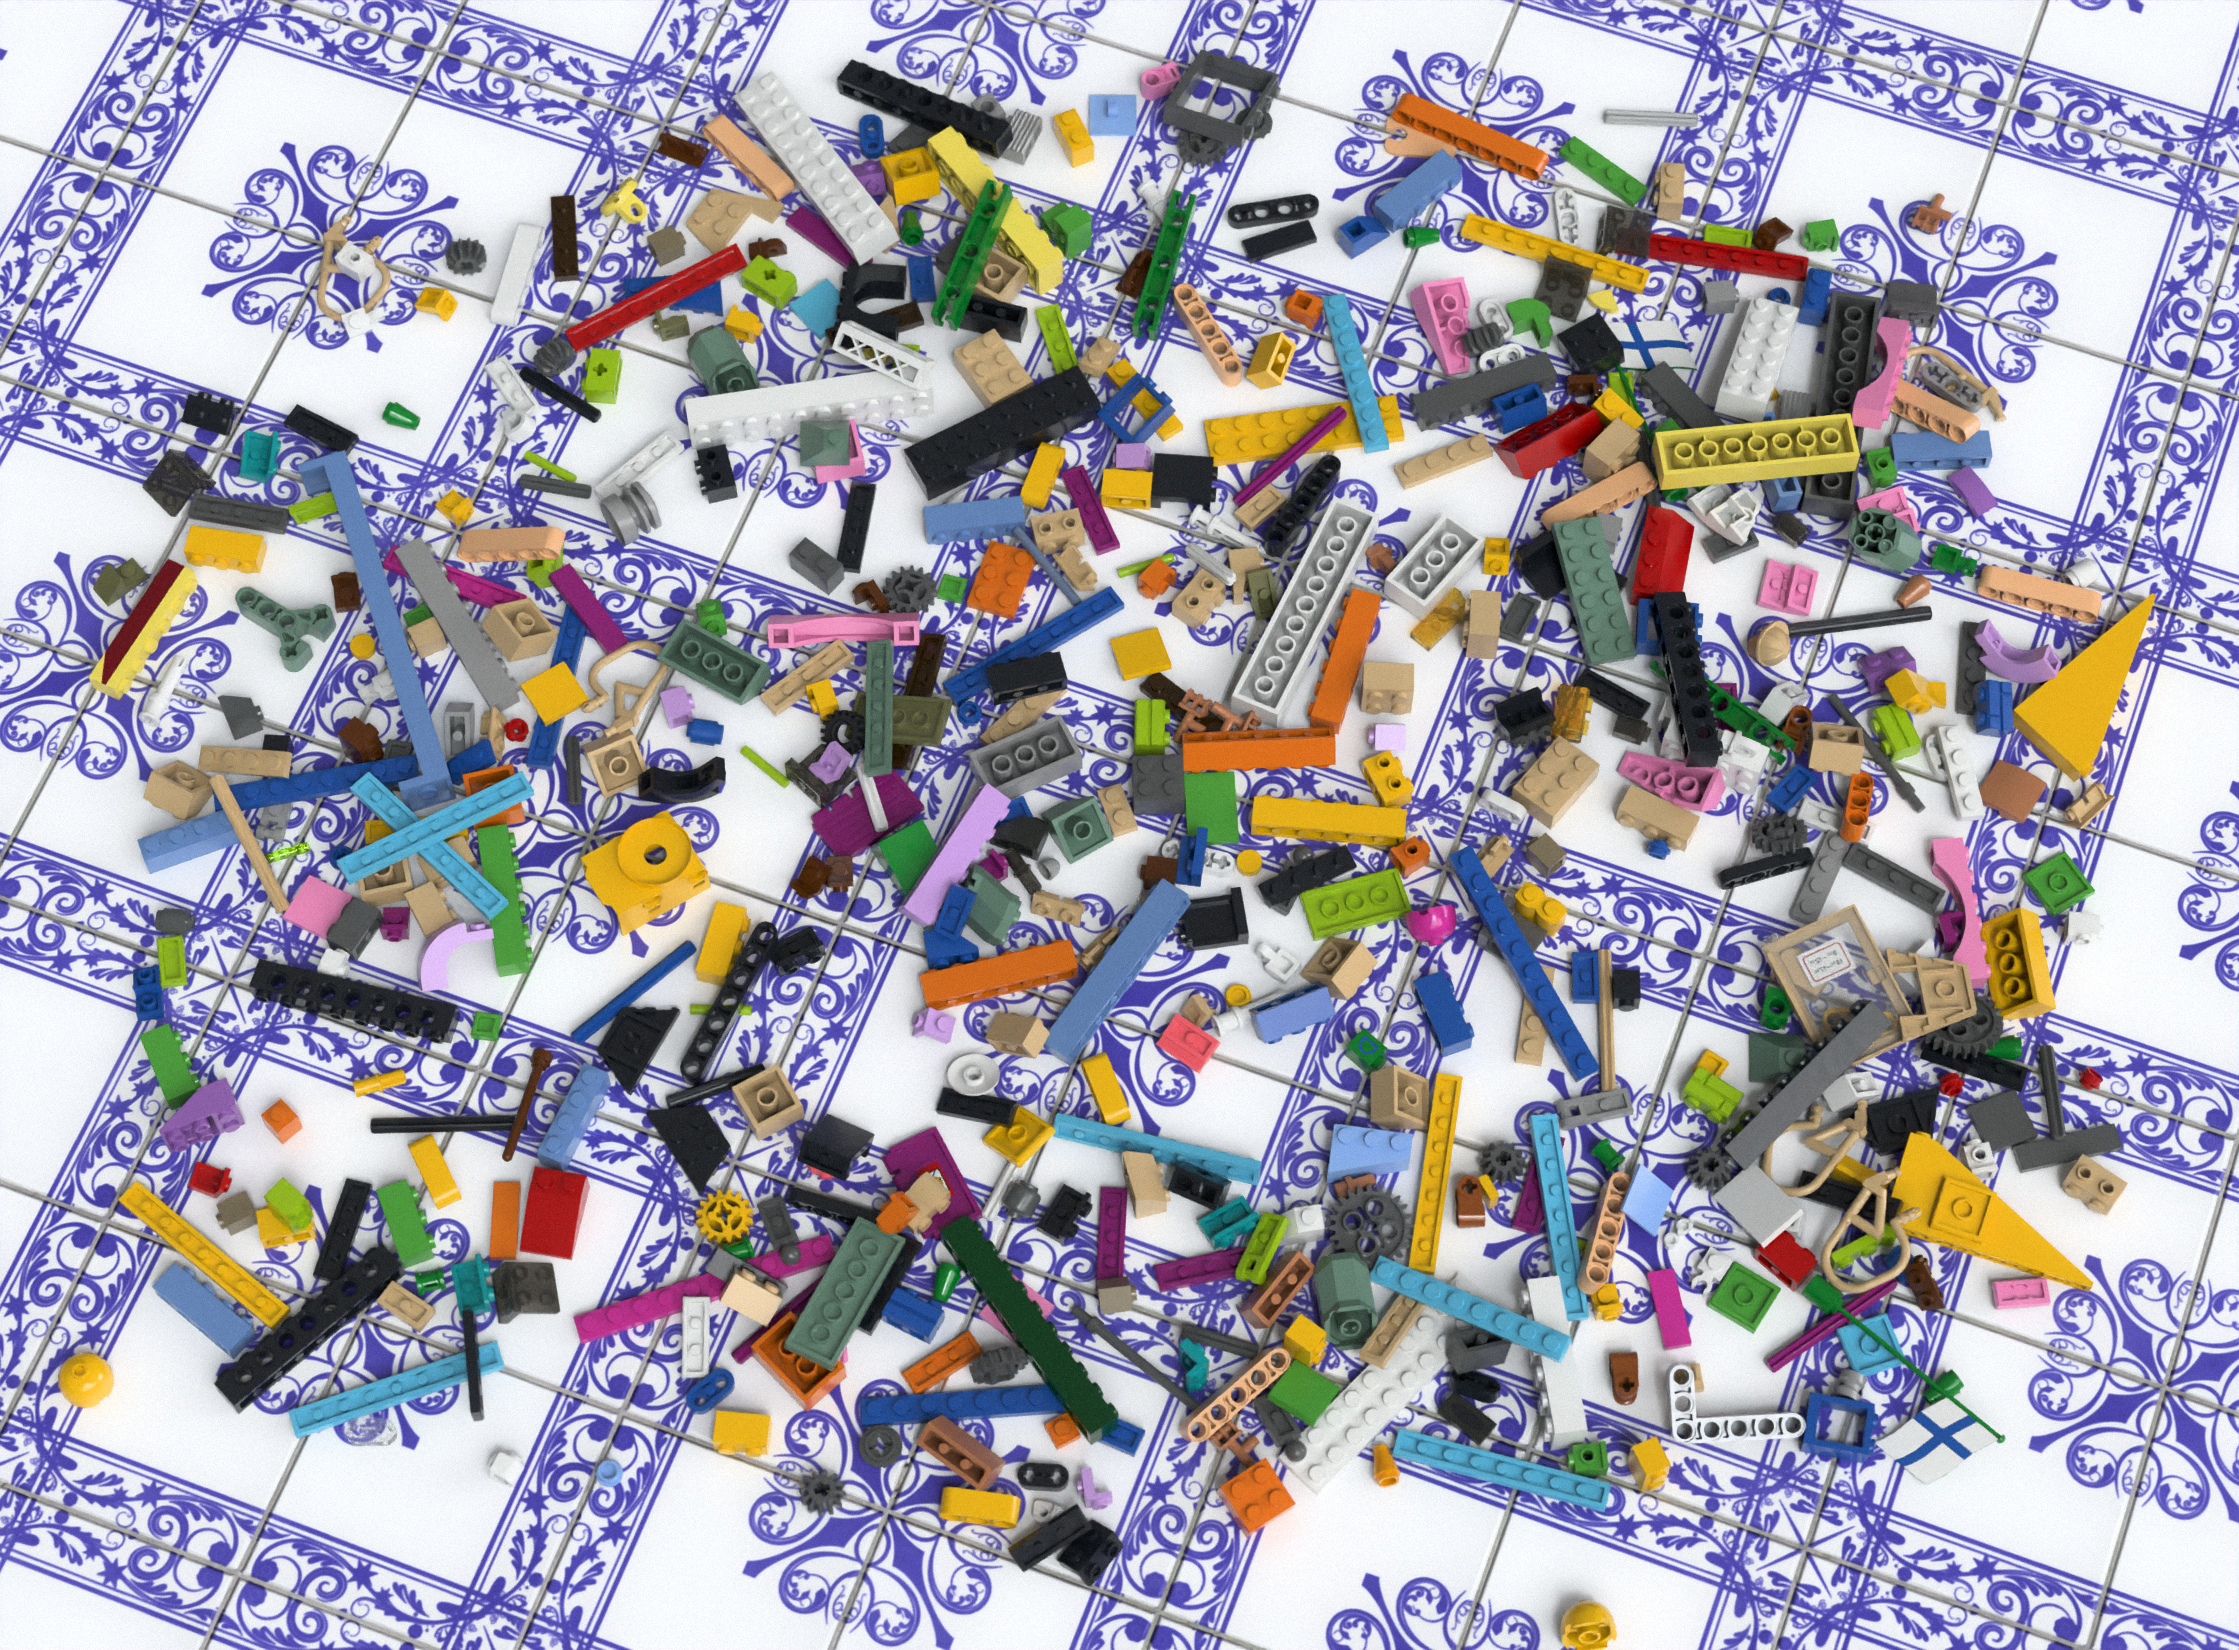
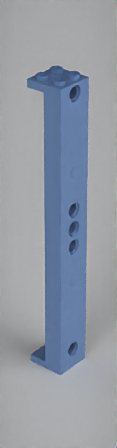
[297,450,457,812]

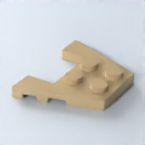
[685,188,785,276]
[1884,948,1977,1042]

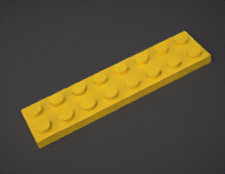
[1204,395,1405,466]

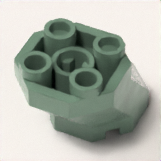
[686,325,760,396]
[1848,507,1922,574]
[959,864,1022,946]
[1314,1252,1377,1351]

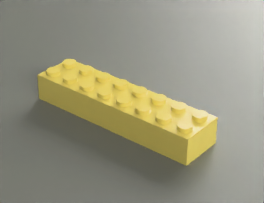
[927,126,1064,297]
[1652,413,1860,490]

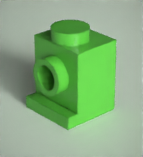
[1801,219,1840,252]
[1862,446,1898,488]
[1567,1441,1609,1477]

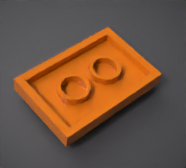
[967,540,1037,620]

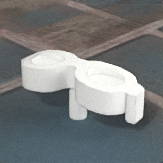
[1663,1218,1695,1251]

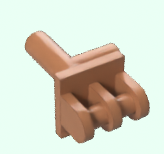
[1911,193,1953,235]
[1172,688,1212,744]
[1210,701,1262,731]
[1208,1420,1260,1469]

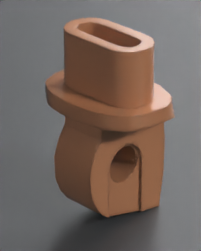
[1365,543,1397,577]
[1333,1174,1376,1199]

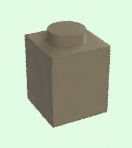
[647,225,686,267]
[1525,832,1567,879]
[215,1191,258,1236]
[1096,1276,1137,1315]

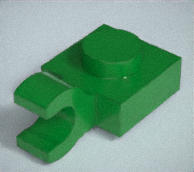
[1931,543,1978,577]

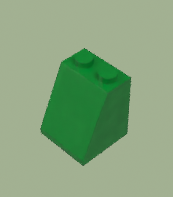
[870,819,938,899]

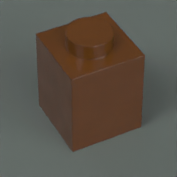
[1140,855,1178,890]

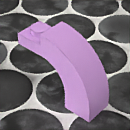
[1974,619,2062,683]
[417,919,494,992]

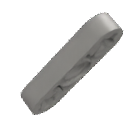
[1921,362,1983,414]

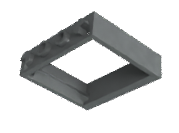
[1163,49,1281,148]

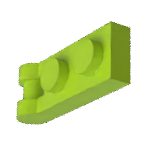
[1235,1212,1290,1285]
[1830,1225,1897,1271]

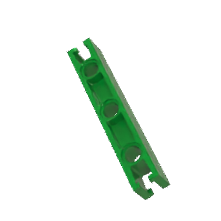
[931,179,1013,331]
[1132,190,1197,342]
[1649,652,1796,766]

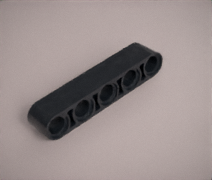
[1264,455,1341,557]

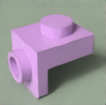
[808,741,853,784]
[912,1007,956,1044]
[1076,1467,1113,1510]

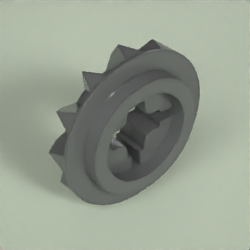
[1235,107,1273,141]
[859,1425,902,1468]

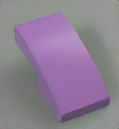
[1947,465,1999,518]

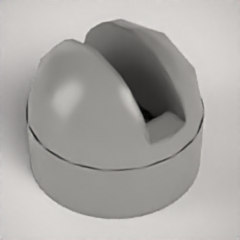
[1038,858,1060,880]

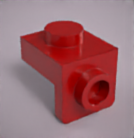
[187,1161,232,1199]

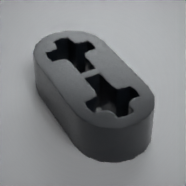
[1448,1369,1500,1403]
[1017,1463,1069,1492]

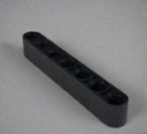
[680,921,779,1085]

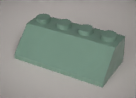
[657,618,772,706]

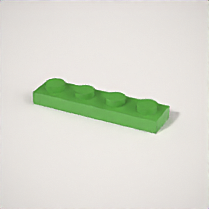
[1559,136,1648,208]

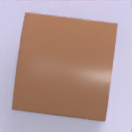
[1979,759,2047,824]

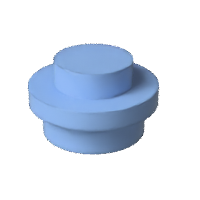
[596,1460,623,1487]

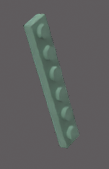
[864,639,894,778]

